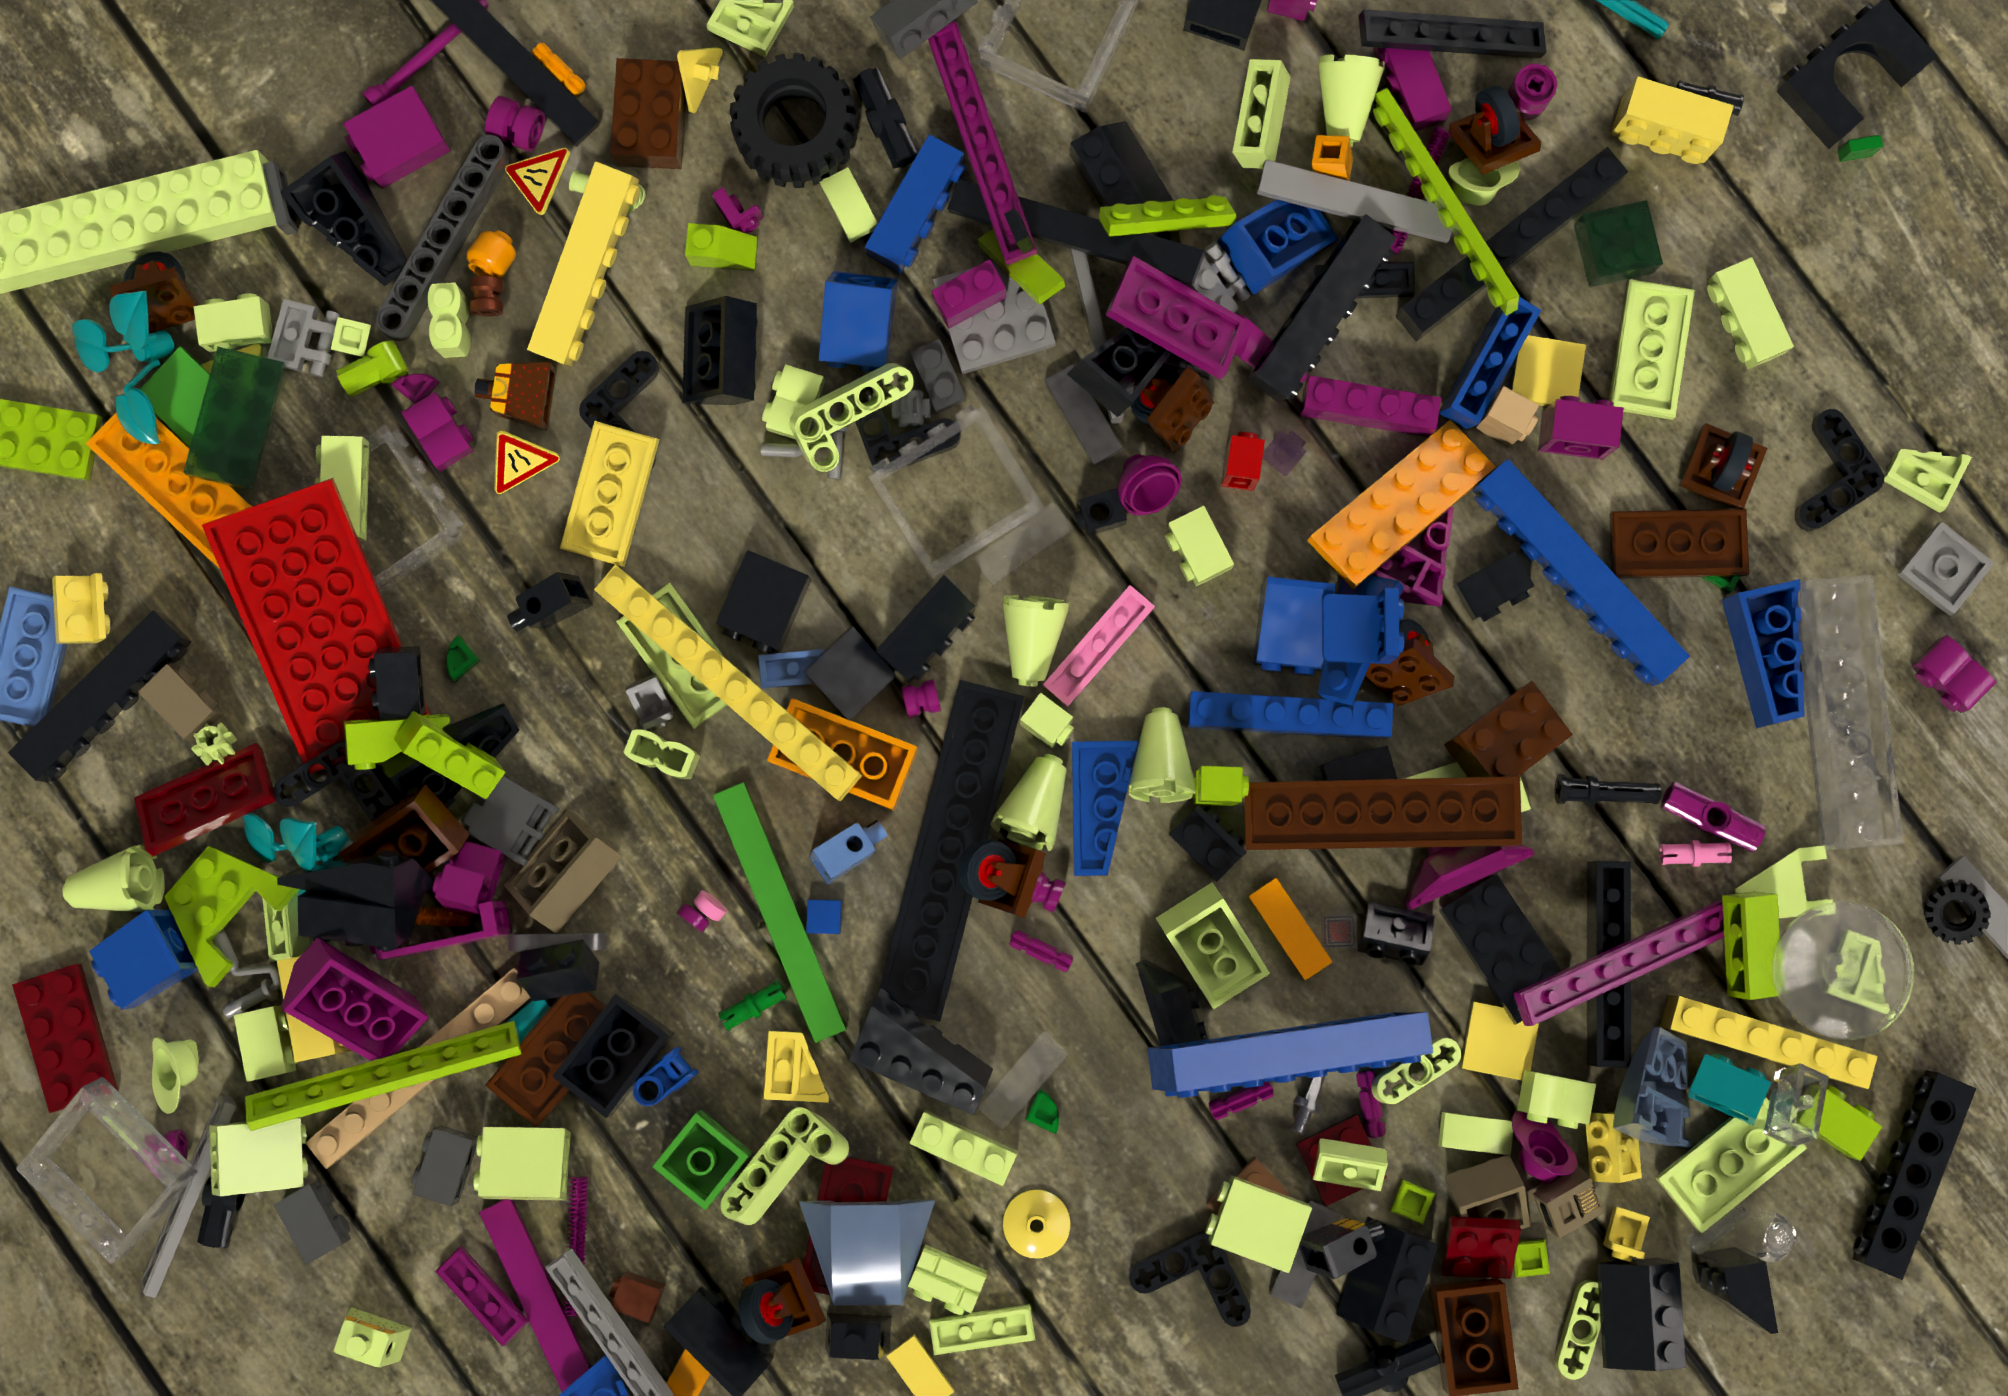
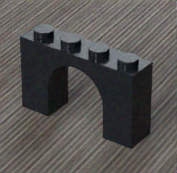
[1777,0,1937,149]

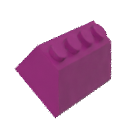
[281,937,428,1061]

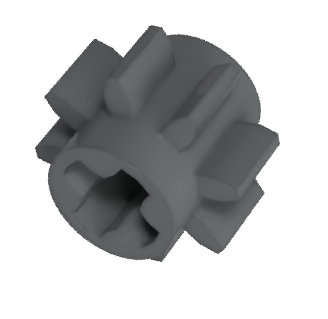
[891,390,931,428]

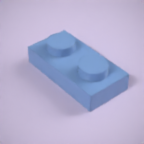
[758,649,825,689]

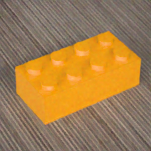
[767,698,919,811]

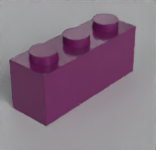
[1374,47,1452,131]

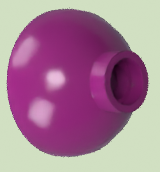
[1117,454,1182,515]

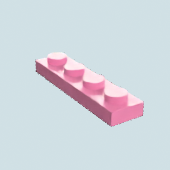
[1043,585,1155,708]

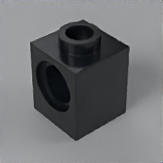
[1074,488,1127,536]

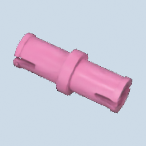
[1659,840,1732,867]

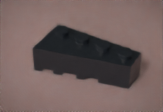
[1067,327,1172,417]

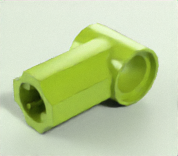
[336,340,409,398]

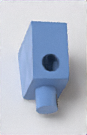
[809,820,887,885]

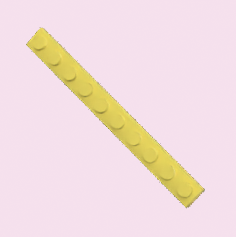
[594,564,862,802]

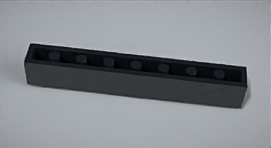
[1396,147,1628,342]

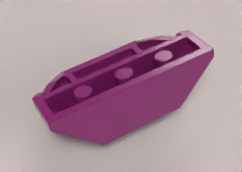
[1404,845,1535,909]

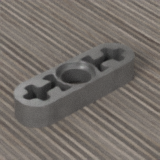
[508,933,606,952]

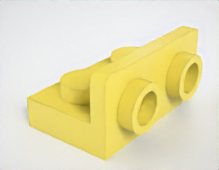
[52,573,110,644]
[1586,1111,1642,1183]

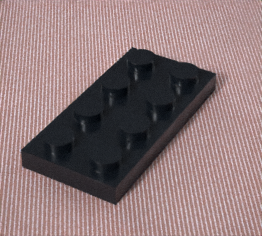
[1439,874,1562,1025]

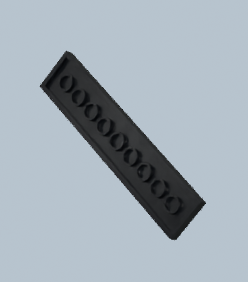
[879,680,1024,1022]

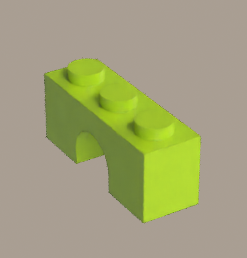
[394,711,506,799]
[1193,766,1249,806]

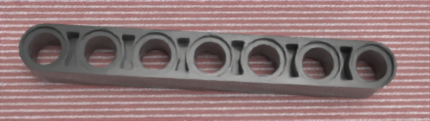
[376,135,511,341]

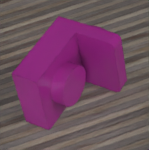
[712,187,763,234]

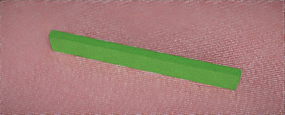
[713,782,847,1043]

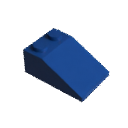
[1217,200,1339,295]

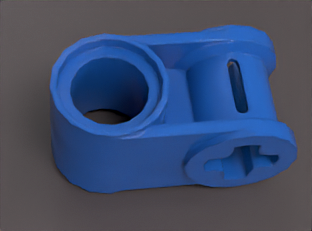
[633,1046,699,1106]

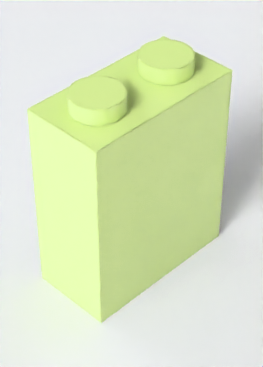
[209,1118,308,1196]
[474,1127,571,1201]
[1205,1175,1312,1273]

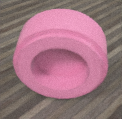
[694,890,727,921]

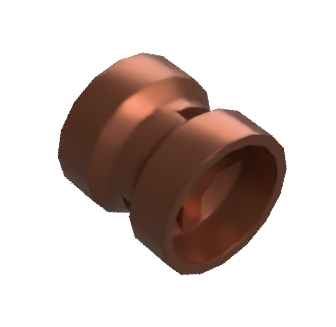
[470,276,504,316]

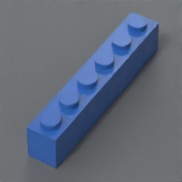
[1187,691,1393,740]

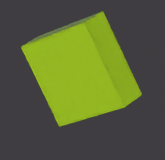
[1390,1179,1435,1225]
[1513,1238,1550,1278]

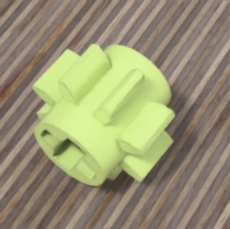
[192,723,237,765]

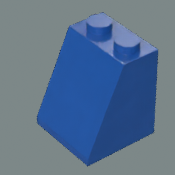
[819,271,898,372]
[1253,577,1335,676]
[89,910,198,1010]

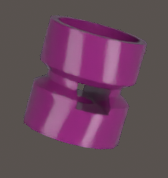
[1507,63,1557,120]
[485,96,545,152]

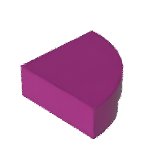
[391,374,440,404]

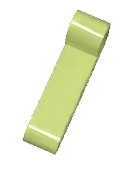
[789,363,914,472]
[720,1107,849,1225]

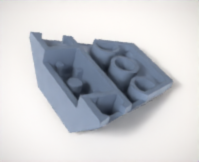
[1613,1027,1692,1149]
[799,1199,936,1306]

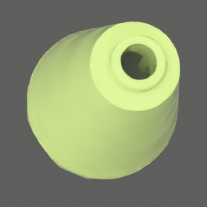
[1318,55,1385,148]
[1002,595,1070,687]
[1128,707,1196,803]
[991,754,1067,851]
[62,845,165,912]

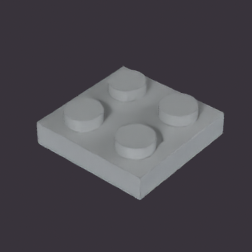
[1897,521,1995,616]

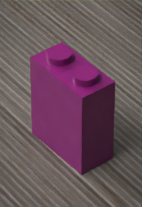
[343,86,451,189]

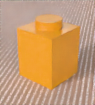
[1312,135,1353,181]

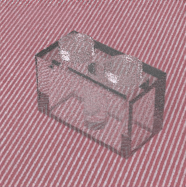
[1764,1063,1829,1147]

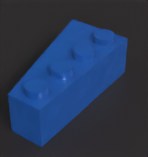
[1722,579,1805,728]

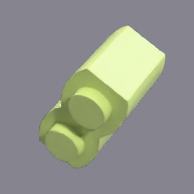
[428,282,471,358]
[762,365,825,440]
[624,729,700,779]
[1517,1070,1596,1129]

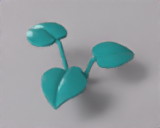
[72,291,174,444]
[242,813,349,896]

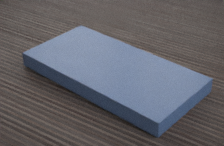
[0,586,67,727]

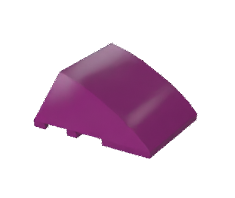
[1371,507,1454,607]

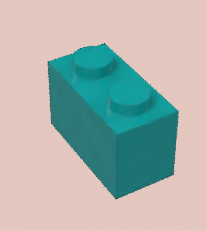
[1688,1053,1772,1126]

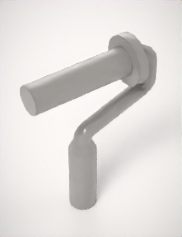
[761,414,848,479]
[214,930,281,1018]

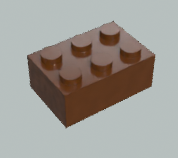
[610,58,686,169]
[1444,681,1573,777]
[338,784,469,873]
[1430,1278,1519,1396]

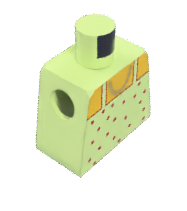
[333,1307,412,1367]

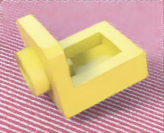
[1603,1206,1650,1262]

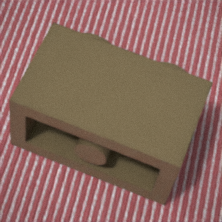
[138,664,223,742]

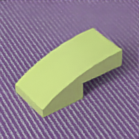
[819,167,878,243]
[1438,1112,1513,1155]

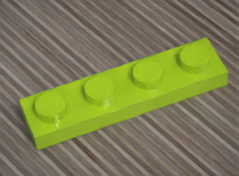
[1099,195,1236,236]

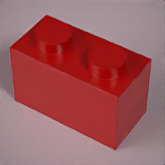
[1221,432,1265,491]

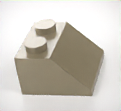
[1445,1155,1530,1229]

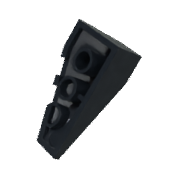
[281,151,408,286]
[377,703,520,809]

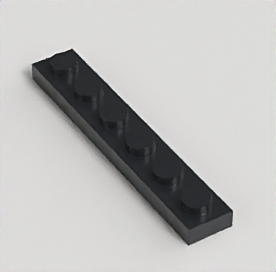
[1358,9,1547,58]

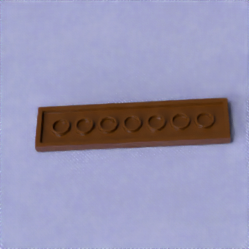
[1244,776,1522,850]

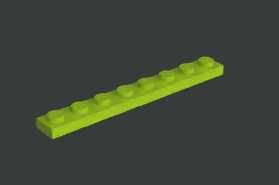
[1373,88,1519,316]
[245,1021,521,1131]

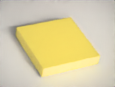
[1511,335,1586,407]
[1460,1002,1539,1080]

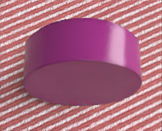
[676,903,710,933]

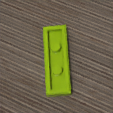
[978,228,1065,305]

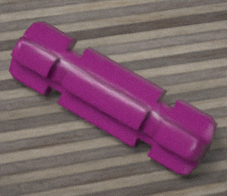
[1009,930,1073,972]
[1356,1070,1386,1138]
[1208,1081,1274,1120]

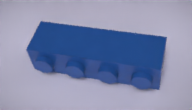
[865,134,966,274]
[1439,297,1541,430]

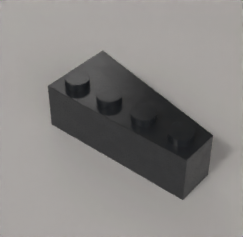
[849,988,993,1115]

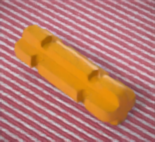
[531,43,586,97]

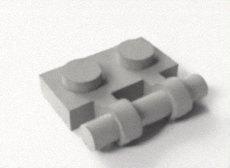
[1180,242,1250,313]
[266,299,340,377]

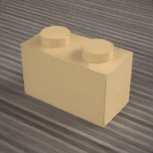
[1475,386,1539,447]

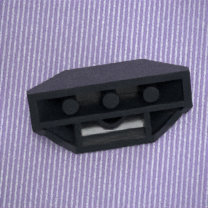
[1135,959,1210,1046]

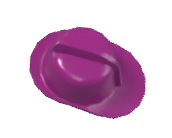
[1511,1110,1578,1185]

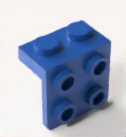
[1322,588,1404,664]

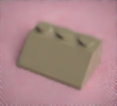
[504,809,622,934]

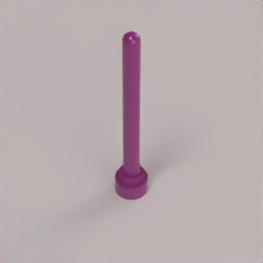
[362,0,488,107]

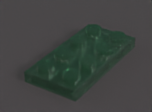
[183,346,286,491]

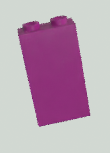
[369,901,512,960]

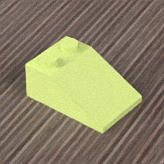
[1156,882,1270,1009]

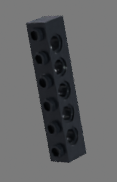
[1853,1070,1977,1280]

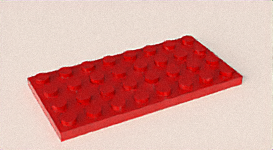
[202,478,431,774]

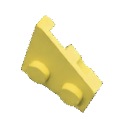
[763,1030,829,1103]

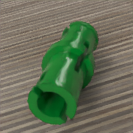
[718,980,787,1032]

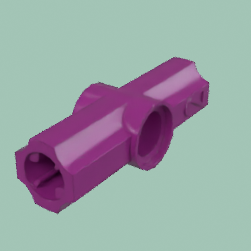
[1660,782,1766,853]

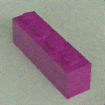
[1300,375,1441,437]

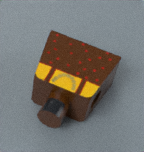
[475,362,556,431]

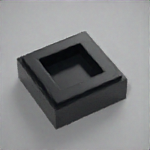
[1004,209,1034,254]

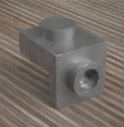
[625,673,673,730]

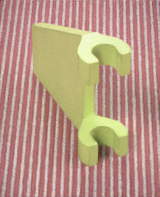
[1734,845,1835,918]

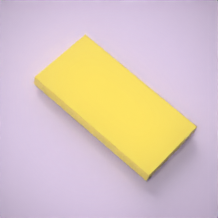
[560,421,660,567]

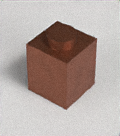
[609,1271,665,1323]

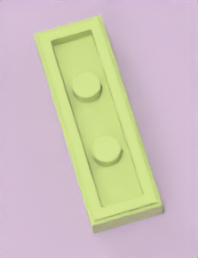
[929,1304,1035,1355]

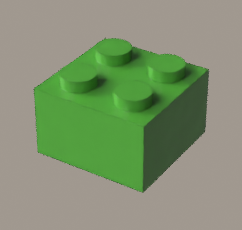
[653,1110,753,1210]

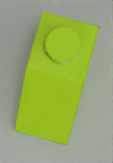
[685,223,758,271]

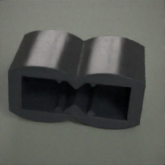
[1453,551,1534,622]

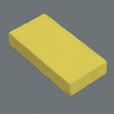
[886,1334,954,1396]

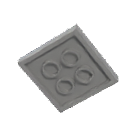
[933,261,1056,374]

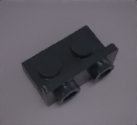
[1169,805,1247,882]
[1357,901,1435,966]

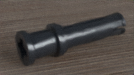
[1554,774,1661,806]

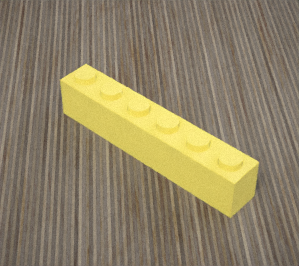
[527,161,640,366]
[1660,995,1878,1089]

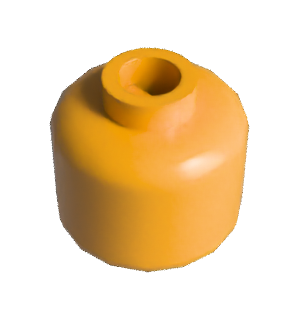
[466,230,516,278]

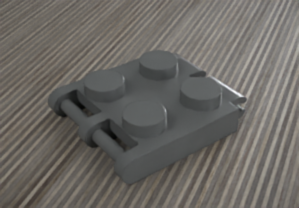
[461,775,560,866]

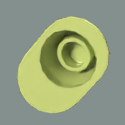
[1448,158,1520,206]
[152,1037,199,1114]

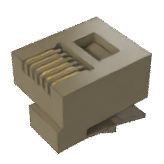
[1525,1166,1603,1239]

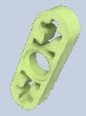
[1372,1038,1461,1104]
[1554,1279,1601,1380]

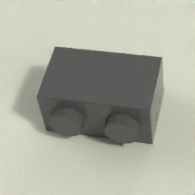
[411,1125,478,1206]
[274,1180,351,1265]

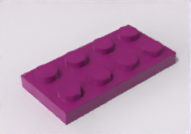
[1105,256,1248,380]

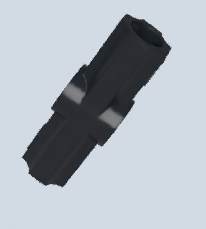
[853,68,918,169]
[197,1176,246,1248]
[1335,1335,1442,1396]

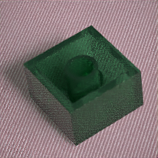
[1574,200,1663,288]

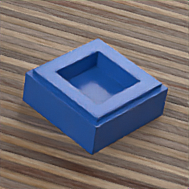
[806,900,842,934]

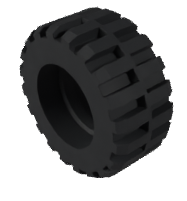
[729,53,858,188]

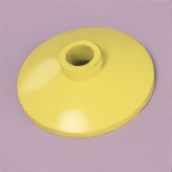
[1003,1189,1070,1258]

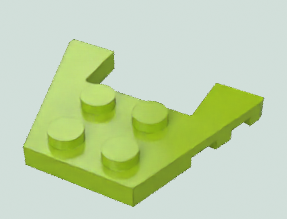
[164,846,300,988]

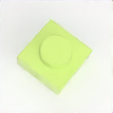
[331,317,371,357]

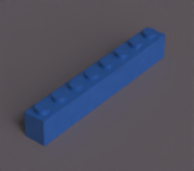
[1472,459,1690,686]

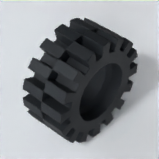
[1923,879,1991,945]

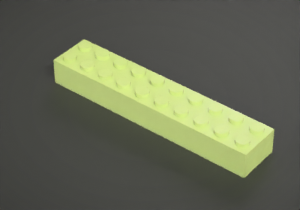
[0,150,277,294]

